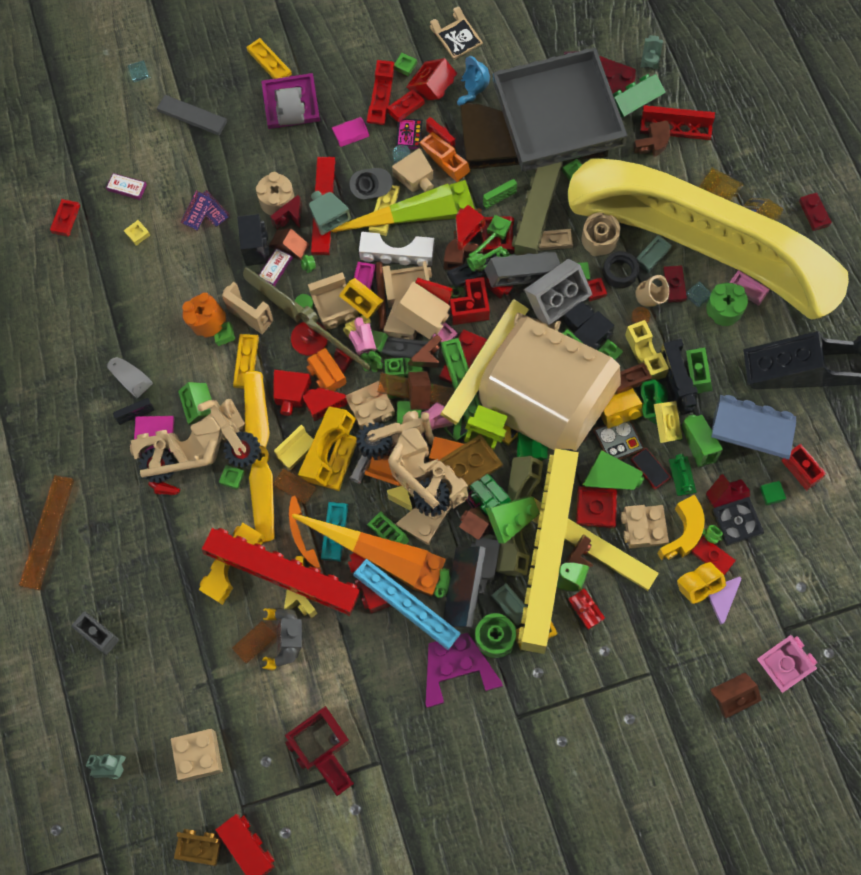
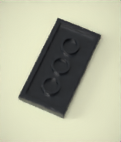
[443,546,486,628]

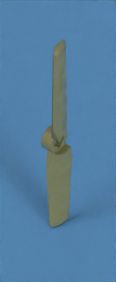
[243,267,370,370]

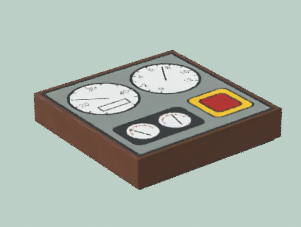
[593,420,645,460]

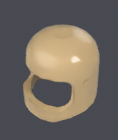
[636,275,669,307]

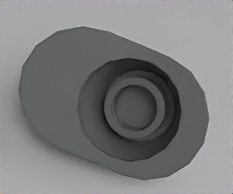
[349,168,392,199]

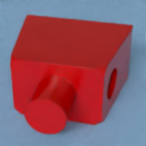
[274,370,312,416]

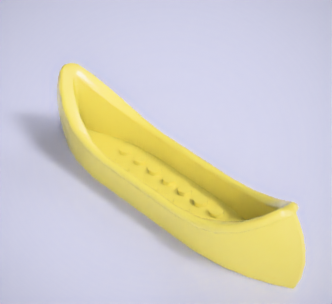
[568,159,848,320]

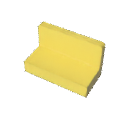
[274,425,314,470]

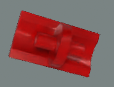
[568,588,605,630]

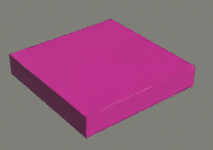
[134,416,175,453]

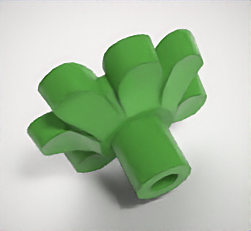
[361,350,383,372]

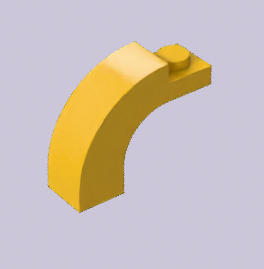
[657,494,704,560]

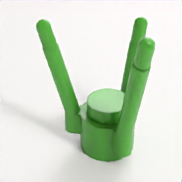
[467,233,503,272]

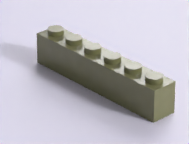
[512,162,562,255]

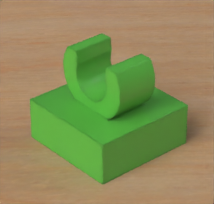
[598,340,623,361]

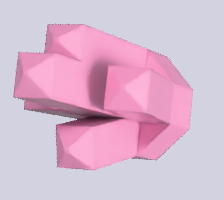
[349,317,376,356]
[421,403,453,430]

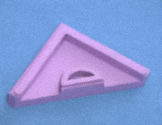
[708,577,741,625]

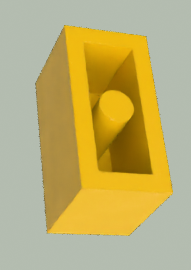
[339,278,384,319]
[600,388,643,429]

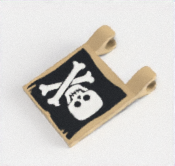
[430,7,483,60]

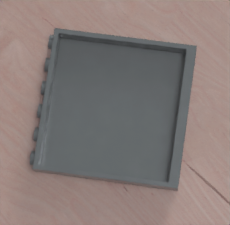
[493,47,627,172]

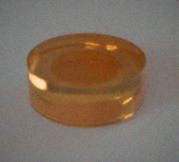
[631,307,651,324]

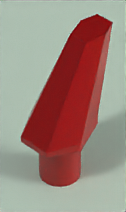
[148,481,180,495]

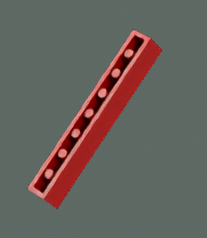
[202,528,360,616]

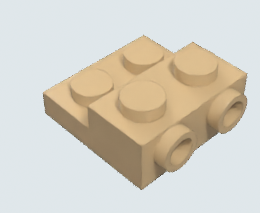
[346,381,395,430]
[621,505,669,549]

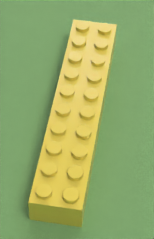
[518,449,579,654]

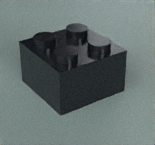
[237,214,270,266]

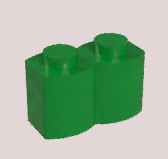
[641,379,668,424]

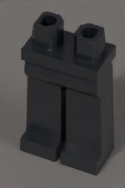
[659,339,698,415]

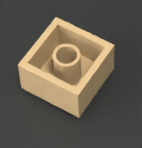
[171,729,223,782]

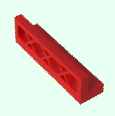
[640,105,715,140]

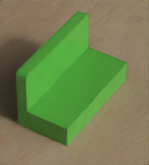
[178,382,212,425]

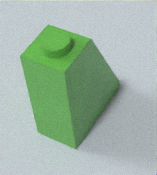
[681,415,723,468]
[582,450,644,490]

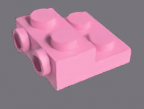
[757,635,817,693]

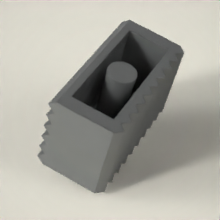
[71,612,119,655]

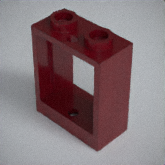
[285,706,351,772]

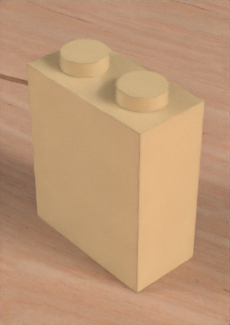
[392,282,451,339]

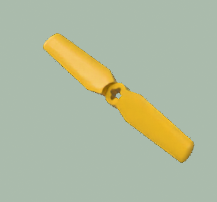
[244,371,275,543]

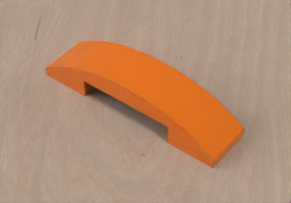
[289,496,322,572]

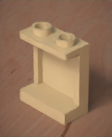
[382,261,432,308]
[308,272,359,329]
[222,282,274,334]

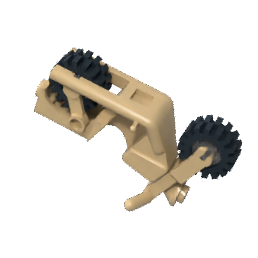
[356,411,468,519]

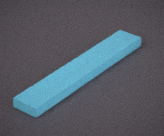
[353,559,461,650]

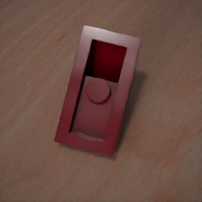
[270,195,302,229]
[706,474,750,508]

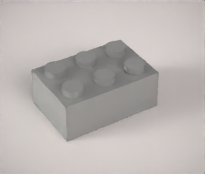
[524,259,593,325]

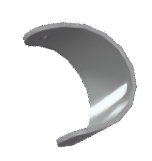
[107,357,153,398]

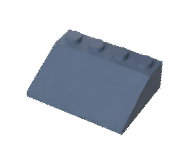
[711,395,796,459]

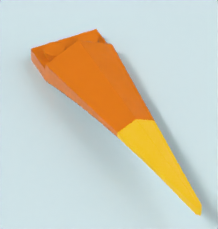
[292,514,446,597]

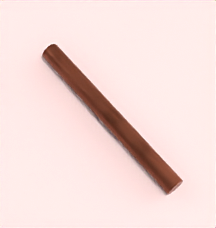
[376,262,386,332]

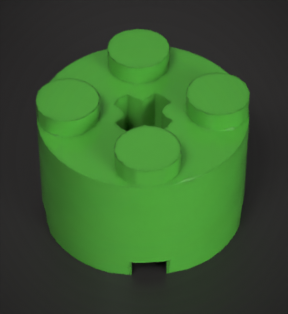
[706,283,748,326]
[475,613,516,658]

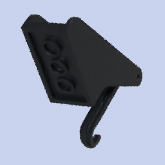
[743,331,861,389]

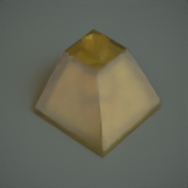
[699,167,743,202]

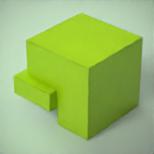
[464,405,507,450]

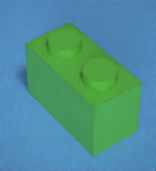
[686,348,713,393]

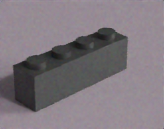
[485,252,560,287]

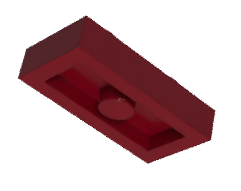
[799,192,832,231]

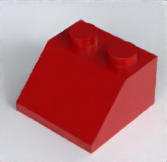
[406,58,457,100]

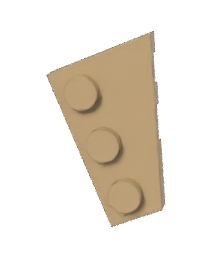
[395,501,452,545]

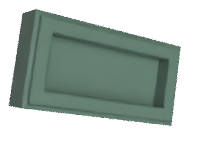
[636,235,672,273]
[491,583,528,627]

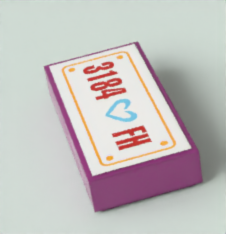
[106,173,147,200]
[259,248,293,287]

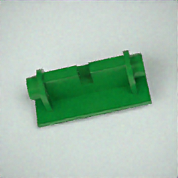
[669,454,697,496]

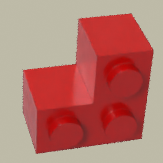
[450,277,490,325]

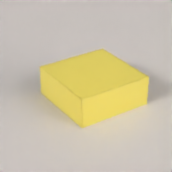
[124,220,150,245]

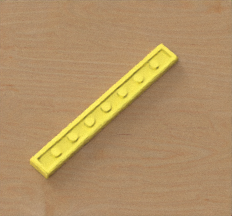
[440,299,529,425]
[530,496,659,591]

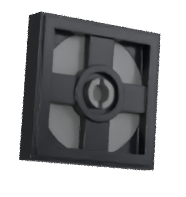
[711,497,764,546]

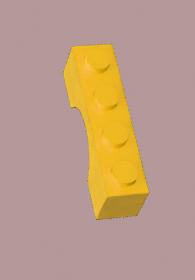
[298,407,356,487]
[199,523,266,605]

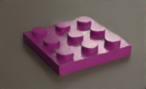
[261,73,320,129]

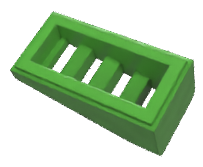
[367,512,409,544]

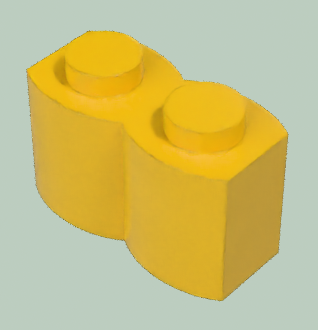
[677,562,726,604]

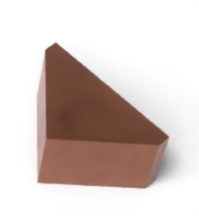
[269,229,309,260]
[408,371,431,410]

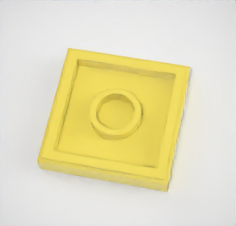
[654,401,682,443]

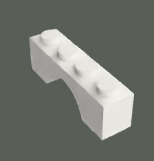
[359,232,434,266]

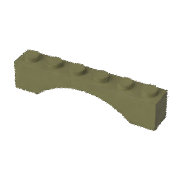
[496,456,543,576]

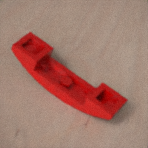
[367,60,394,125]

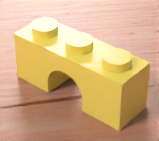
[625,320,669,381]

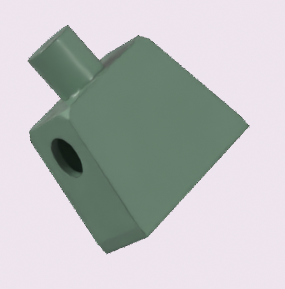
[309,191,351,235]

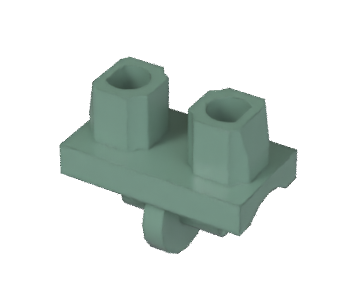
[641,35,663,69]
[86,754,126,780]

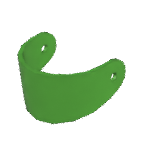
[556,563,589,592]

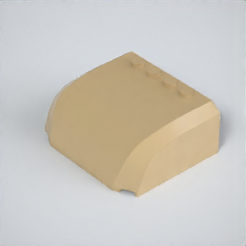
[478,317,621,451]

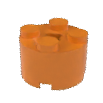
[182,293,226,337]

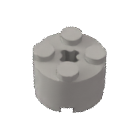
[275,87,305,126]

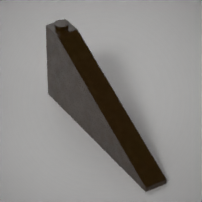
[460,103,609,169]

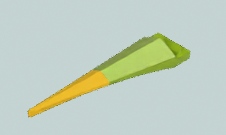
[331,180,475,232]

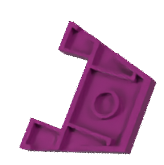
[426,633,503,708]

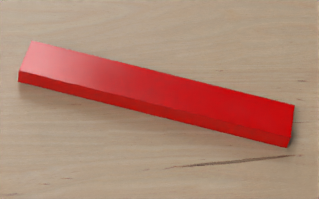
[311,157,335,255]

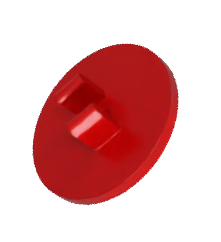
[291,322,328,356]

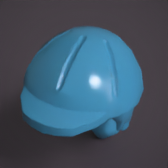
[457,56,490,106]

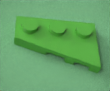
[485,497,540,544]

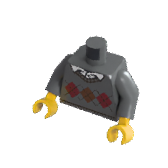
[262,608,302,671]

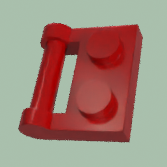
[482,216,515,254]

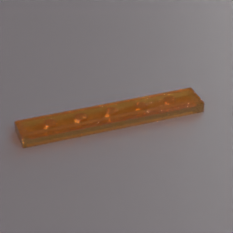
[19,475,74,591]

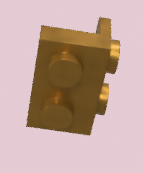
[174,829,222,866]

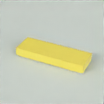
[369,185,400,236]

